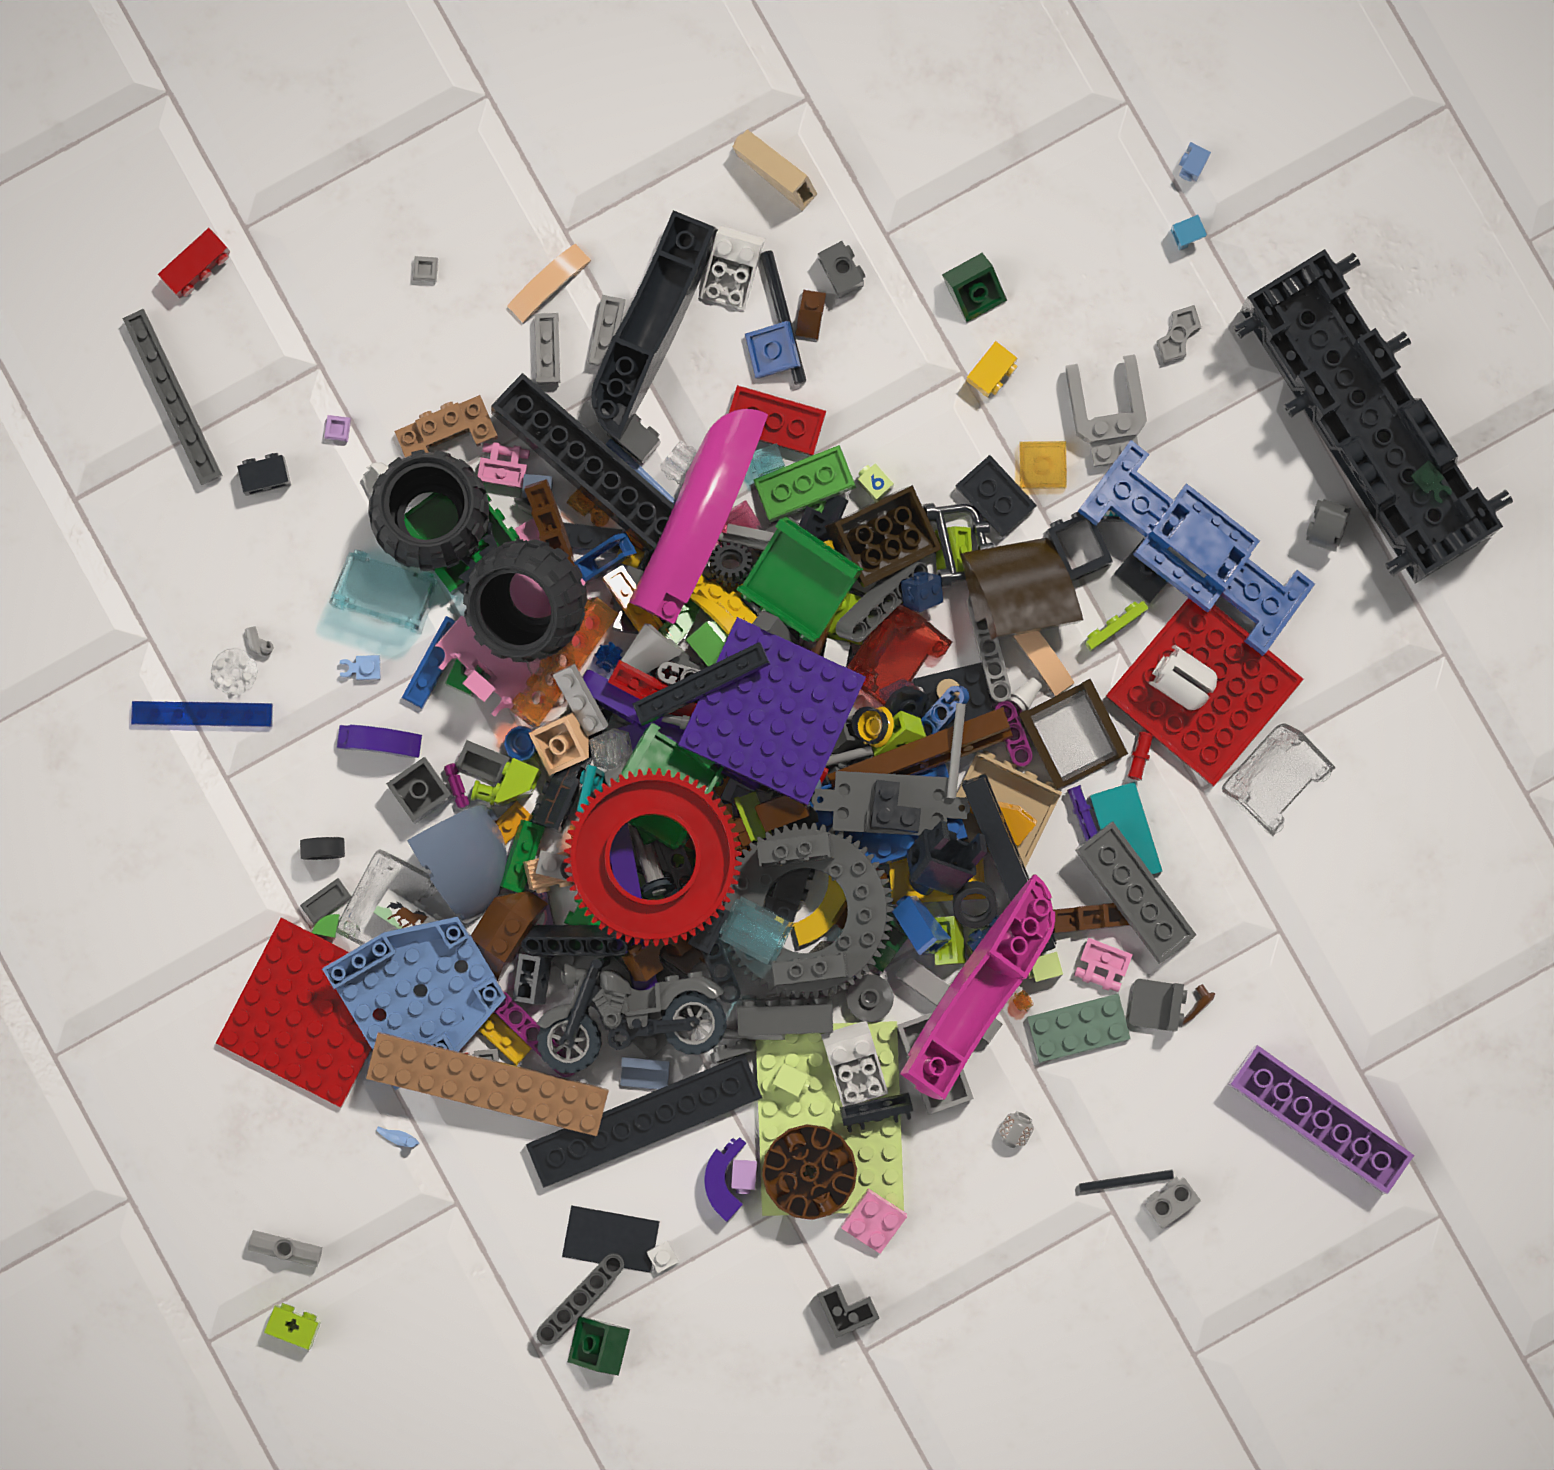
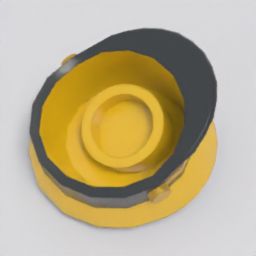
[852,706,894,748]

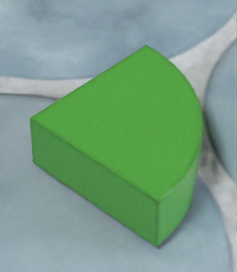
[312,914,340,938]

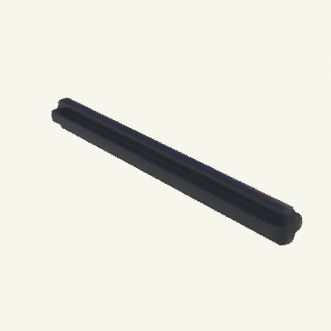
[761,250,806,385]

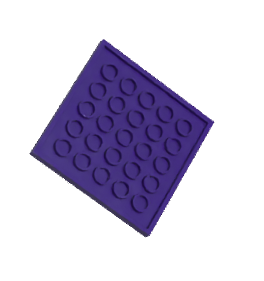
[678,617,866,806]

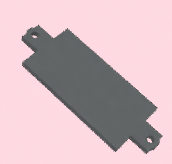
[811,771,970,835]

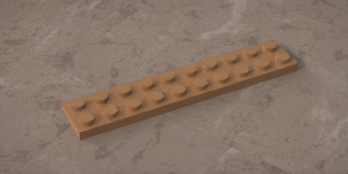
[366,1032,609,1136]

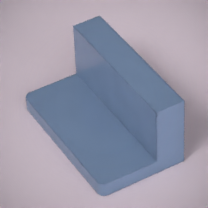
[620,1057,670,1089]

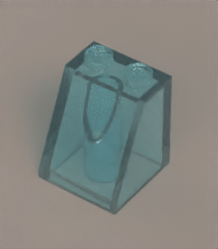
[720,896,795,965]

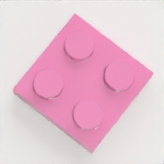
[841,1188,907,1254]

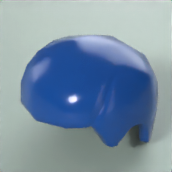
[504,726,537,762]

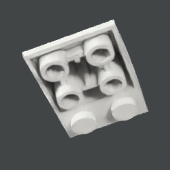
[700,226,765,310]
[821,1021,888,1106]

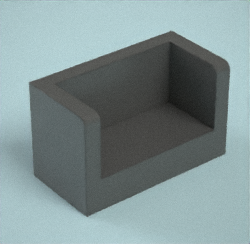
[456,740,511,784]

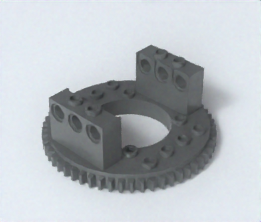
[721,823,894,999]

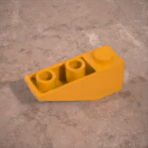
[965,797,1037,846]

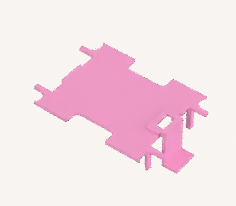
[435,573,597,717]

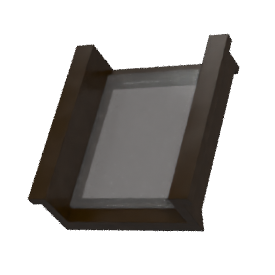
[1019,678,1128,789]

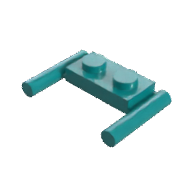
[577,765,607,813]

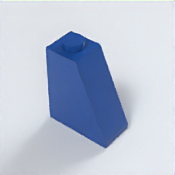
[892,895,951,955]

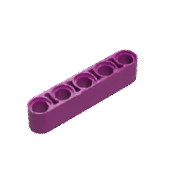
[495,991,576,1078]

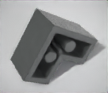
[817,1284,880,1338]

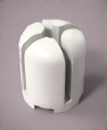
[1149,645,1217,710]

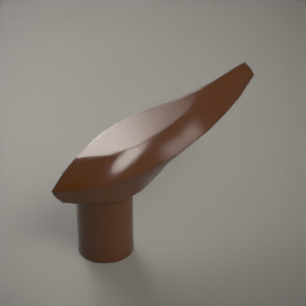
[1183,984,1215,1025]

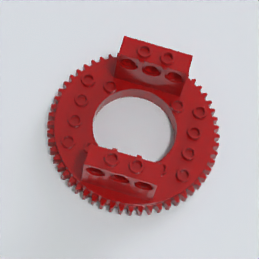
[564,768,742,946]

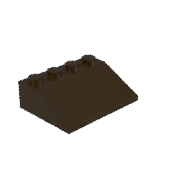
[825,485,942,587]

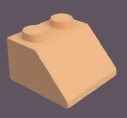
[529,712,589,775]

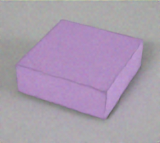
[324,415,351,442]

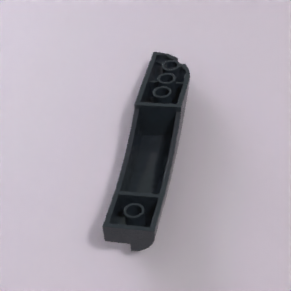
[591,210,718,440]

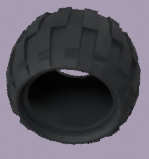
[368,450,490,571]
[463,539,587,662]

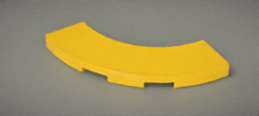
[793,875,846,946]

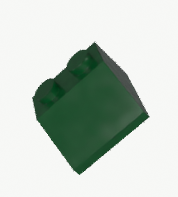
[942,253,1007,322]
[567,1316,630,1376]

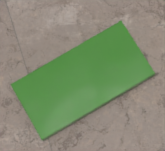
[753,445,856,523]

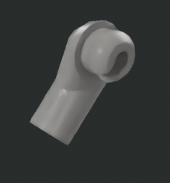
[245,626,274,656]

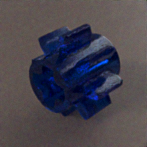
[594,642,623,673]

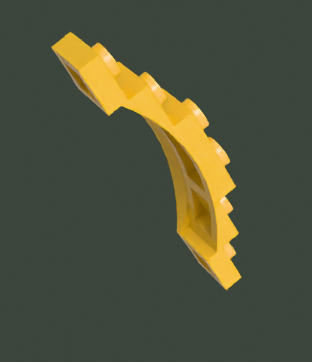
[689,574,757,636]

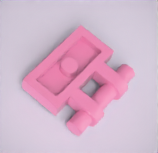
[478,442,530,489]
[1074,938,1133,992]

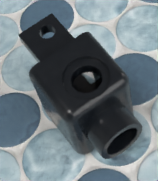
[907,820,987,895]

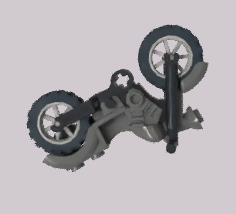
[536,957,727,1073]

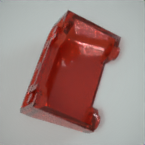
[847,605,953,707]

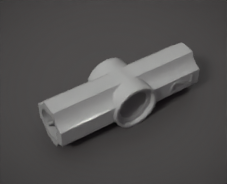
[248,1230,323,1267]

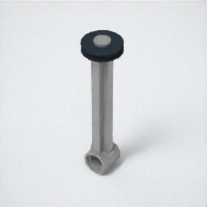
[605,761,675,898]

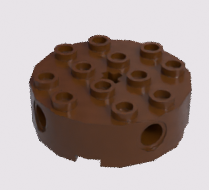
[762,1124,857,1220]

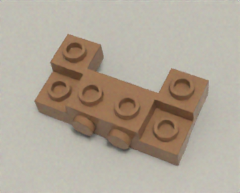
[394,395,498,457]

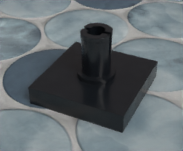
[1113,538,1168,604]

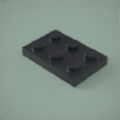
[955,455,1037,538]

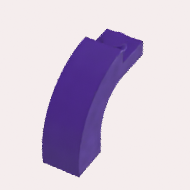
[336,724,422,758]
[704,1137,747,1222]

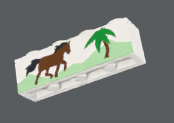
[373,887,444,929]

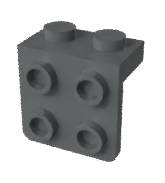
[1129,979,1187,1032]

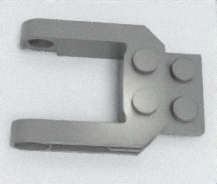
[1065,354,1147,467]

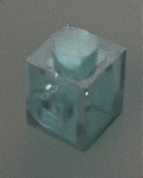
[749,443,785,477]

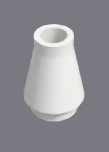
[1009,678,1042,712]

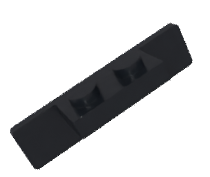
[799,496,849,542]

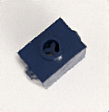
[901,572,944,612]

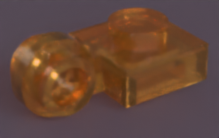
[566,489,609,527]

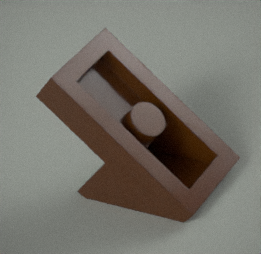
[795,289,826,340]

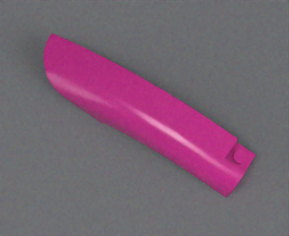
[629,409,768,624]
[900,874,1055,1100]

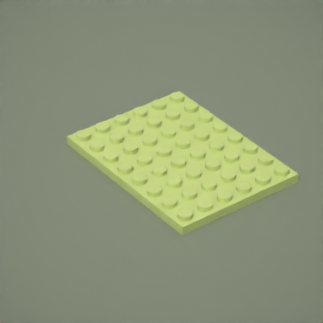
[756,1021,904,1216]

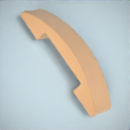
[507,244,591,323]
[1012,631,1074,696]

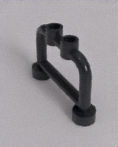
[922,503,994,588]

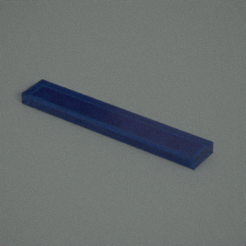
[131,701,273,727]

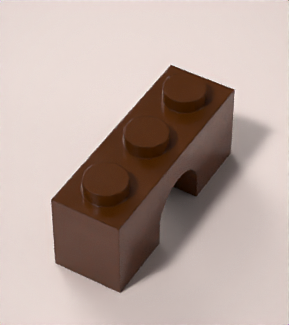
[622,932,693,981]

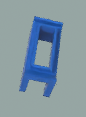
[574,533,637,582]

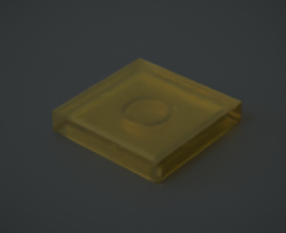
[1019,441,1067,489]

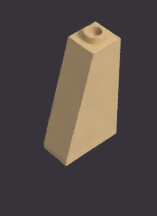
[732,129,817,211]

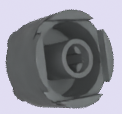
[1306,499,1351,552]

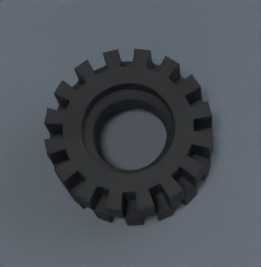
[709,541,752,587]

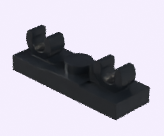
[839,1092,913,1133]

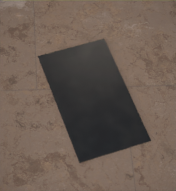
[562,1205,660,1273]

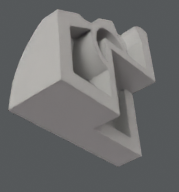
[621,624,685,674]

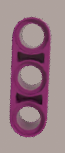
[995,701,1032,768]

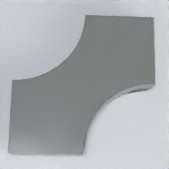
[1157,305,1201,364]

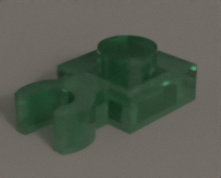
[1410,460,1452,503]

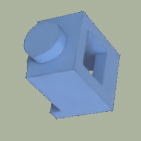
[1179,142,1211,182]

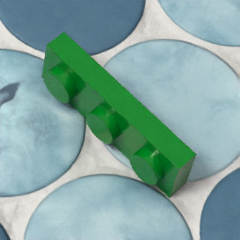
[500,819,545,893]

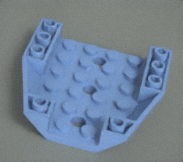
[322,916,506,1090]

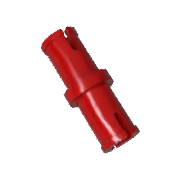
[1127,731,1154,781]

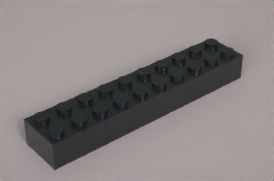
[491,373,674,554]

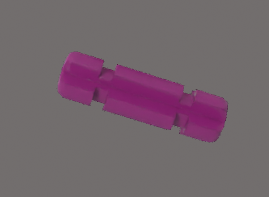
[444,763,470,809]

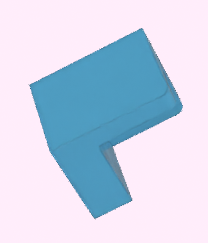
[1171,215,1207,251]

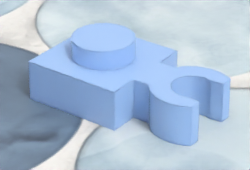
[340,655,381,680]

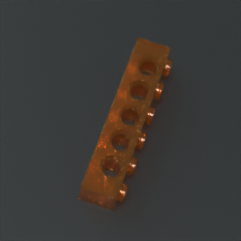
[510,597,618,727]

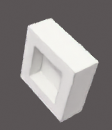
[647,1240,679,1273]

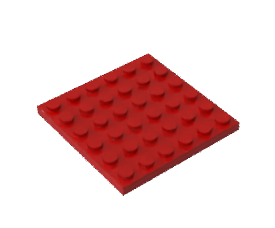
[1105,598,1304,787]
[216,917,387,1108]

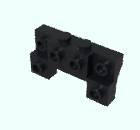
[764,826,816,929]

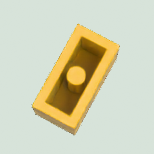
[966,341,1018,398]

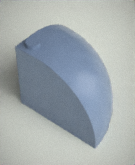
[407,805,507,925]

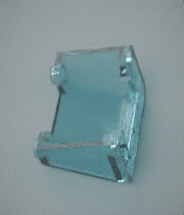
[329,549,438,635]

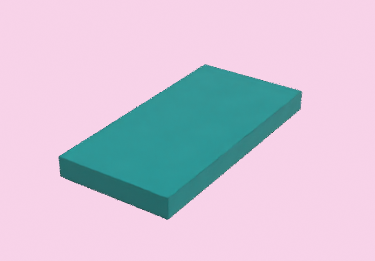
[1090,782,1163,875]

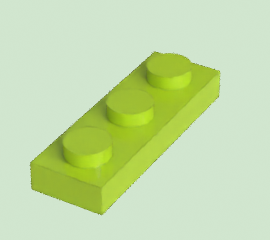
[1085,601,1148,652]

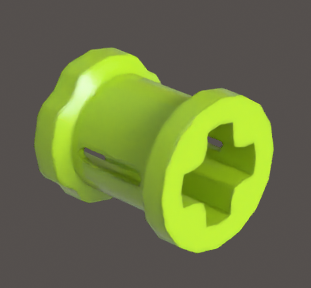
[471,780,496,806]

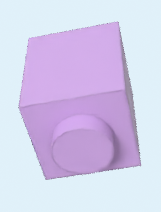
[731,1160,757,1194]

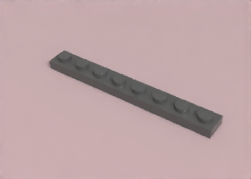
[122,309,223,485]

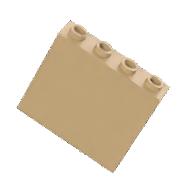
[956,750,1062,868]

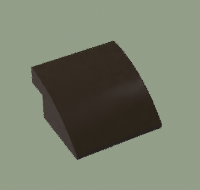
[960,537,1084,640]

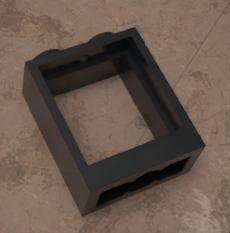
[1046,512,1113,582]

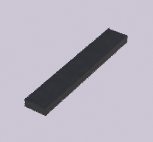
[632,642,771,726]

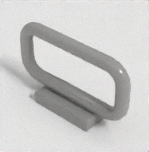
[702,524,774,583]

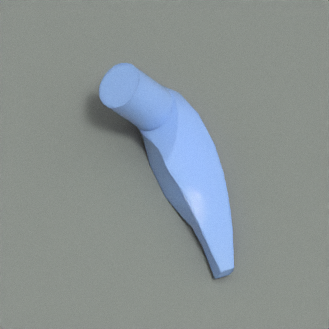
[376,1126,420,1147]

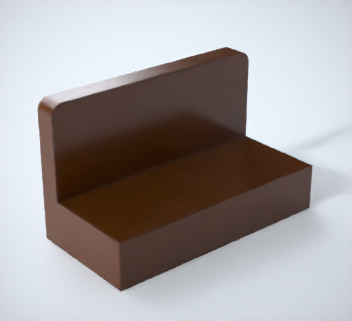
[755,795,812,832]

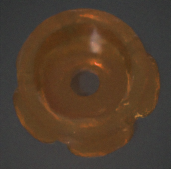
[1013,990,1034,1012]

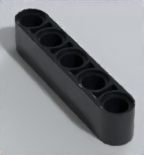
[522,925,634,956]

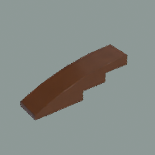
[524,479,575,566]
[1052,903,1130,933]

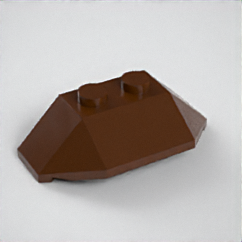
[471,891,549,983]

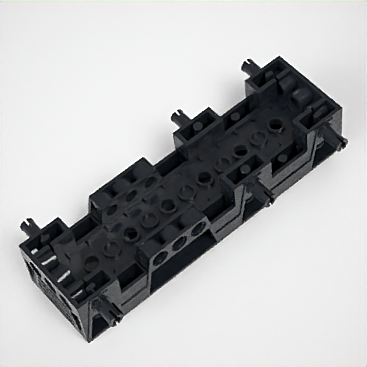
[1233,249,1513,584]

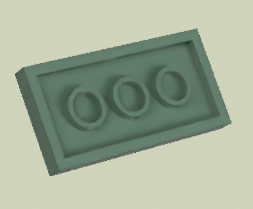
[1027,993,1131,1063]

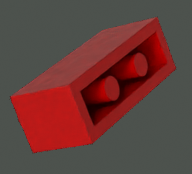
[158,228,230,299]

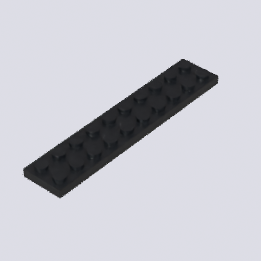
[526,1054,762,1188]

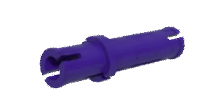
[1067,785,1097,841]

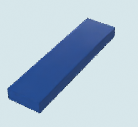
[401,616,456,709]

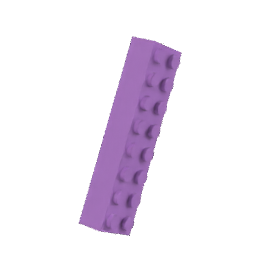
[1228,1045,1414,1194]

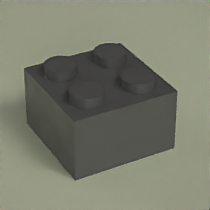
[386,757,453,824]

